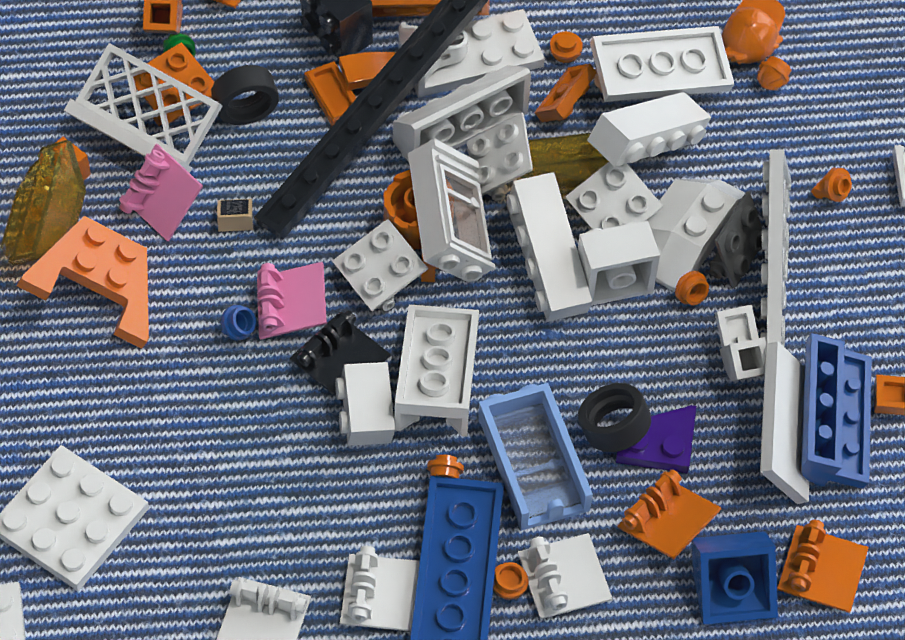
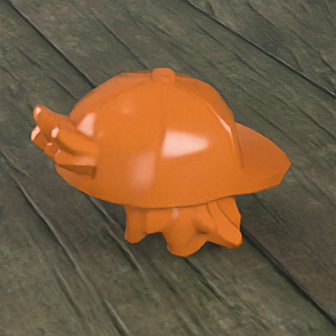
[721,0,785,64]

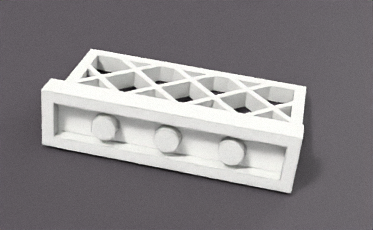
[64,43,222,173]

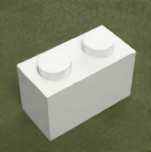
[335,362,395,446]

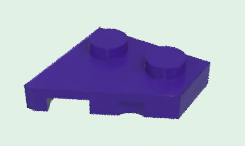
[616,405,697,474]

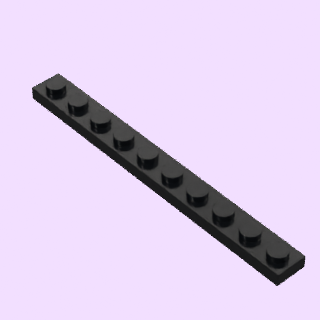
[254,0,488,240]

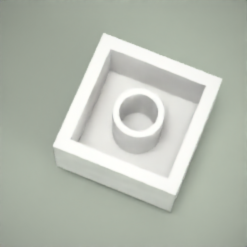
[578,220,660,306]

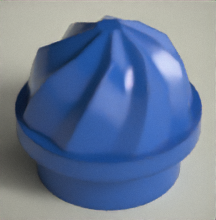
[219,305,256,341]

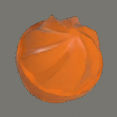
[757,56,791,91]

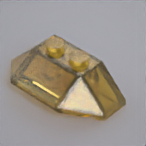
[0,140,86,266]

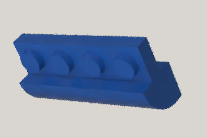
[801,333,872,489]

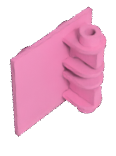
[119,144,203,241]
[257,262,327,340]

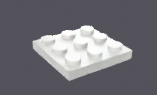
[0,445,149,591]

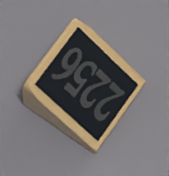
[217,199,253,232]

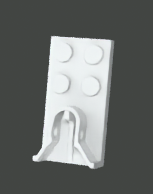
[399,9,545,98]
[394,304,479,436]

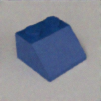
[692,531,778,625]

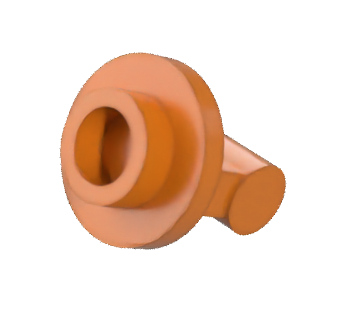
[811,167,852,202]

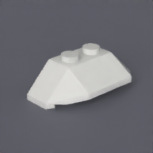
[646,179,745,292]

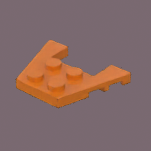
[17,216,149,349]

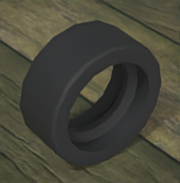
[211,65,279,125]
[578,383,652,452]

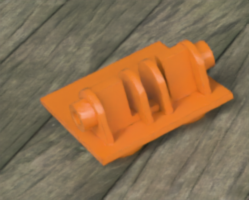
[133,42,214,126]
[618,469,722,559]
[777,519,869,613]

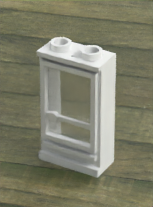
[408,138,496,282]

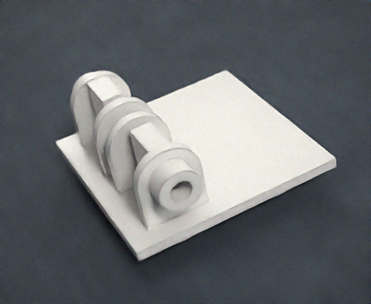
[467,113,533,201]
[565,162,663,229]
[332,219,428,312]
[518,533,612,619]
[340,546,420,631]
[216,577,311,640]

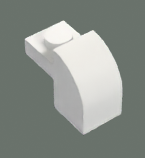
[715,305,767,381]

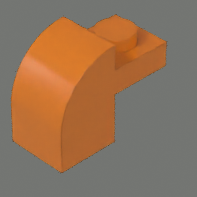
[143,0,183,34]

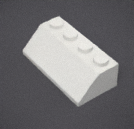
[393,65,531,162]

